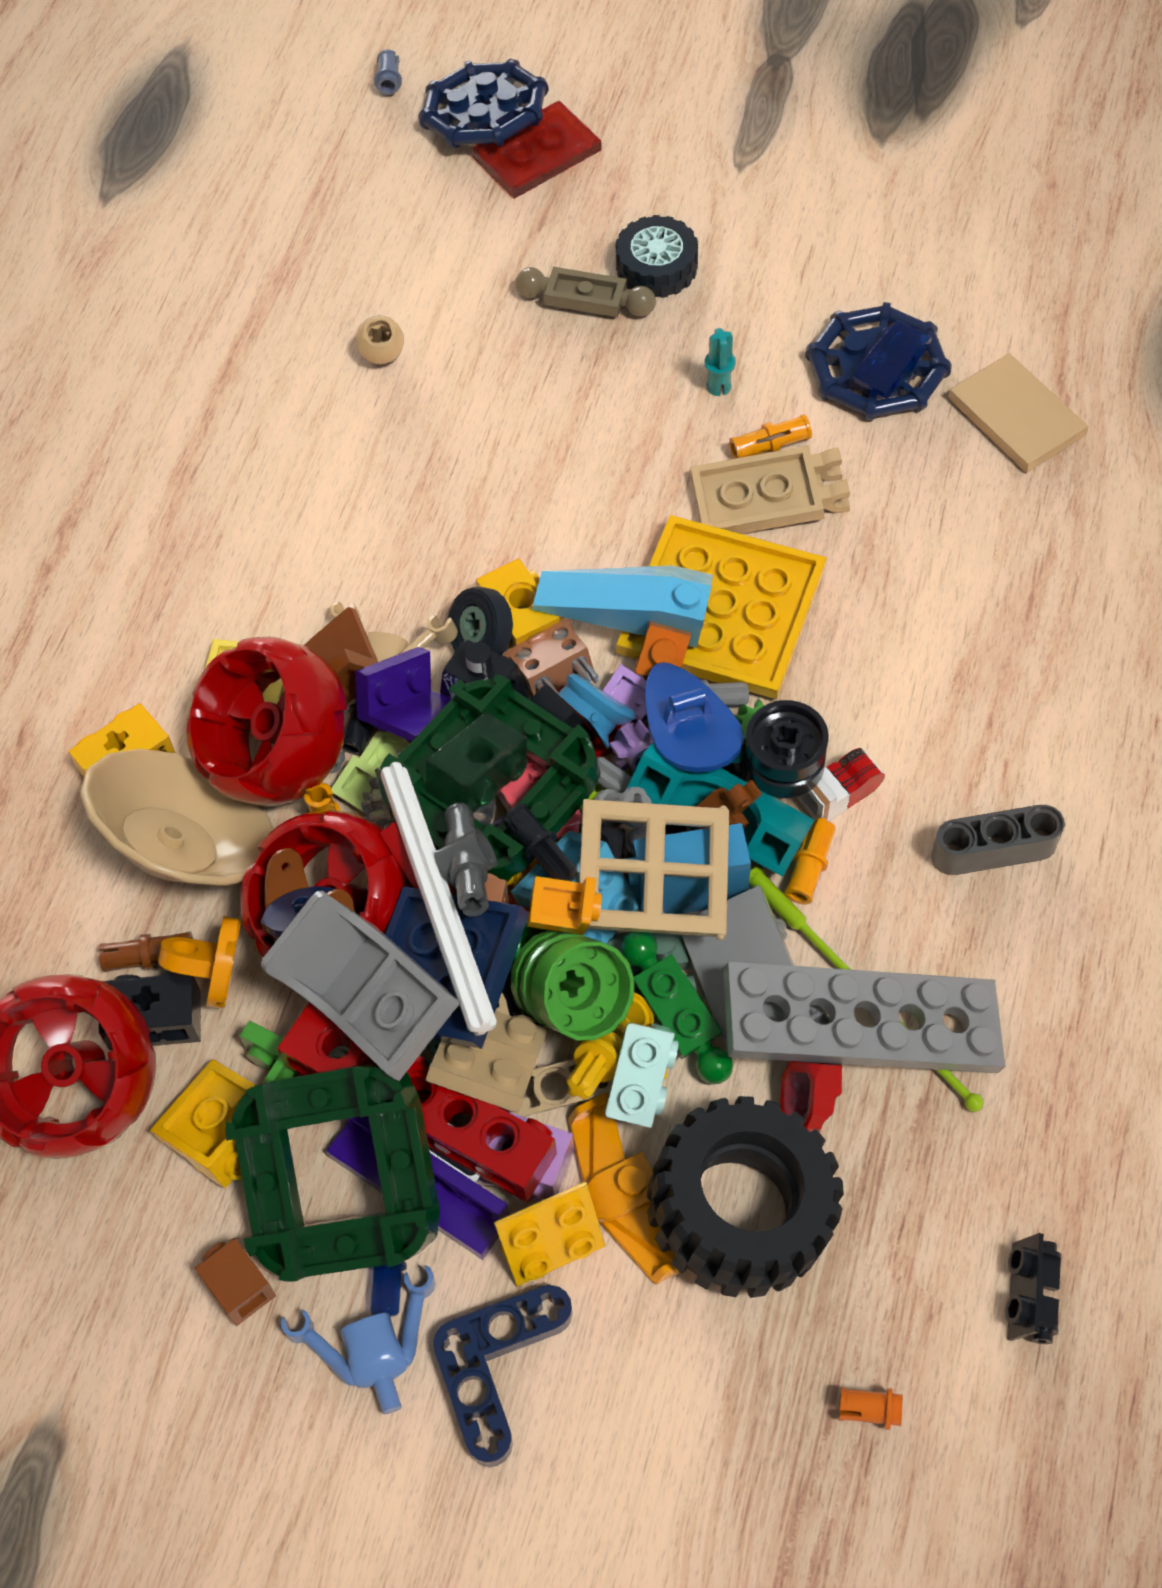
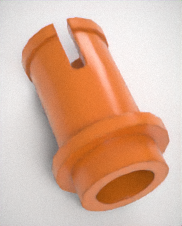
[839,1387,903,1430]

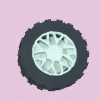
[615,215,698,298]

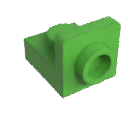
[240,1020,302,1083]

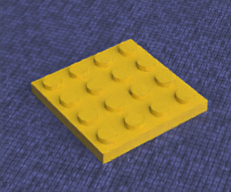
[616,515,827,700]

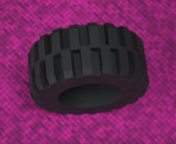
[647,1096,844,1298]

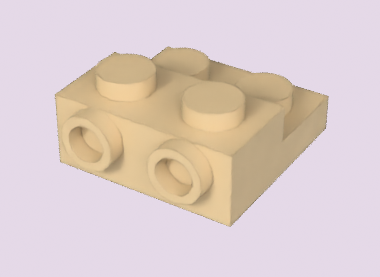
[426,1011,547,1113]

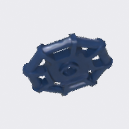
[418,59,549,148]
[805,302,952,421]

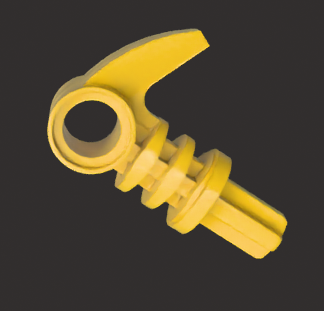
[567,993,667,1100]

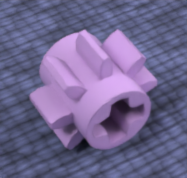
[609,720,653,774]

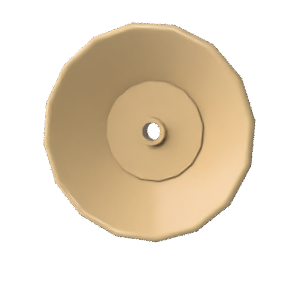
[80,748,274,886]

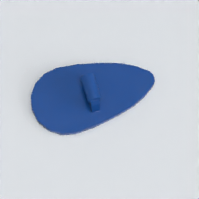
[645,662,744,773]

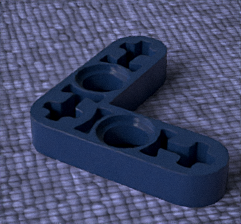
[433,1285,573,1467]

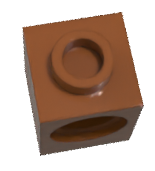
[194,1238,276,1327]

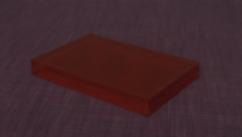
[472,100,602,199]

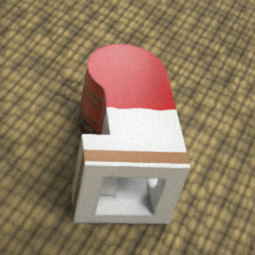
[797,748,885,821]

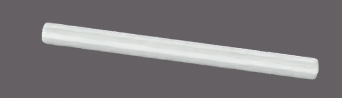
[380,762,497,1036]

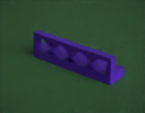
[326,1116,509,1260]

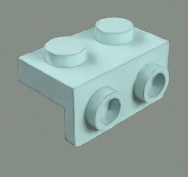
[605,1022,678,1128]

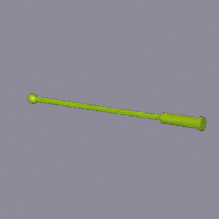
[749,866,984,1112]

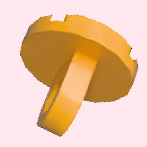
[158,916,241,1009]

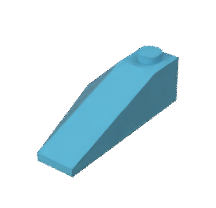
[532,565,713,648]

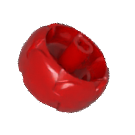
[186,636,347,806]
[240,810,414,959]
[0,974,156,1159]

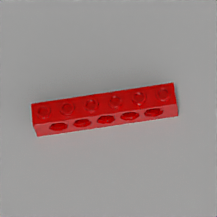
[277,1002,557,1203]

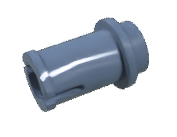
[374,49,402,95]

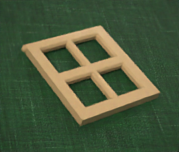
[579,799,729,940]

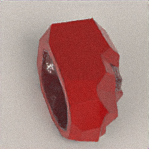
[780,1061,842,1133]

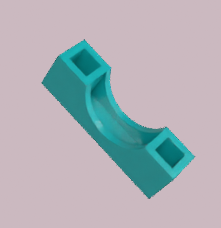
[626,743,815,877]

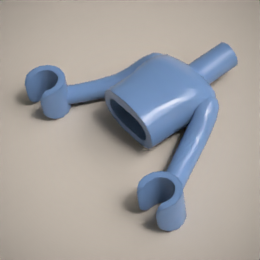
[281,1265,436,1414]

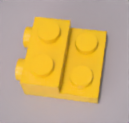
[150,1059,256,1189]

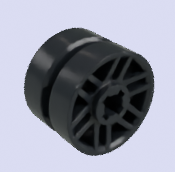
[744,700,829,798]

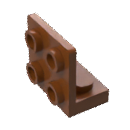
[303,607,378,704]

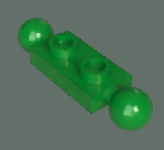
[621,931,733,1085]

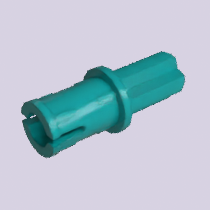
[704,328,736,396]

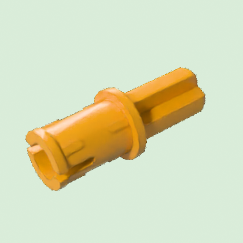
[784,817,836,905]

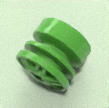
[510,930,635,1041]

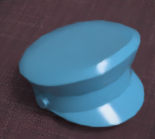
[558,673,635,749]

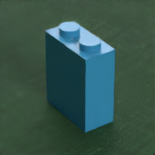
[626,823,751,914]

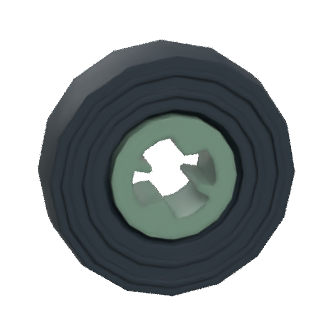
[448,587,513,655]

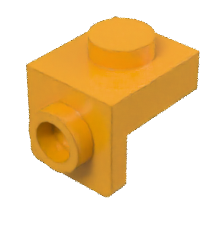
[527,876,602,935]

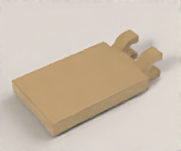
[690,445,850,534]

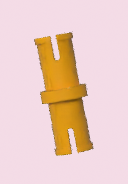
[729,414,812,459]

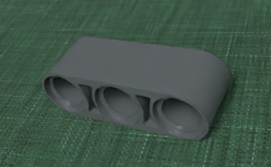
[931,805,1065,875]

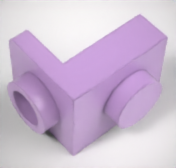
[603,664,647,724]

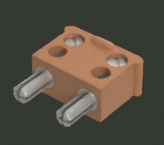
[504,619,599,698]

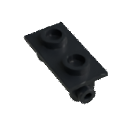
[1005,1233,1062,1344]

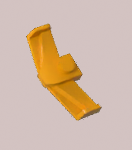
[568,1092,679,1284]

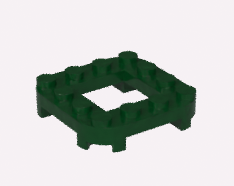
[380,674,601,882]
[225,1063,440,1282]

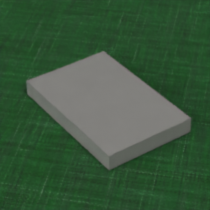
[682,885,814,1048]

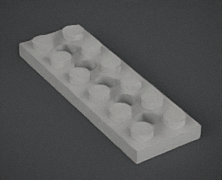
[723,961,1006,1073]

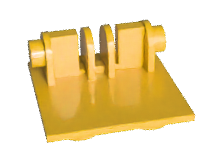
[494,1182,606,1287]

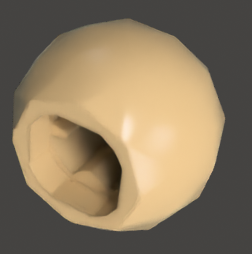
[355,315,404,365]

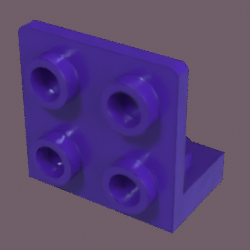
[356,647,452,743]

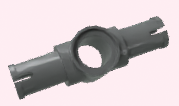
[435,803,497,917]

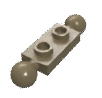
[516,267,656,317]

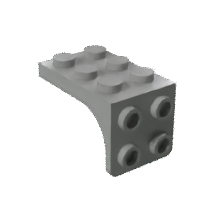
[261,891,461,1081]

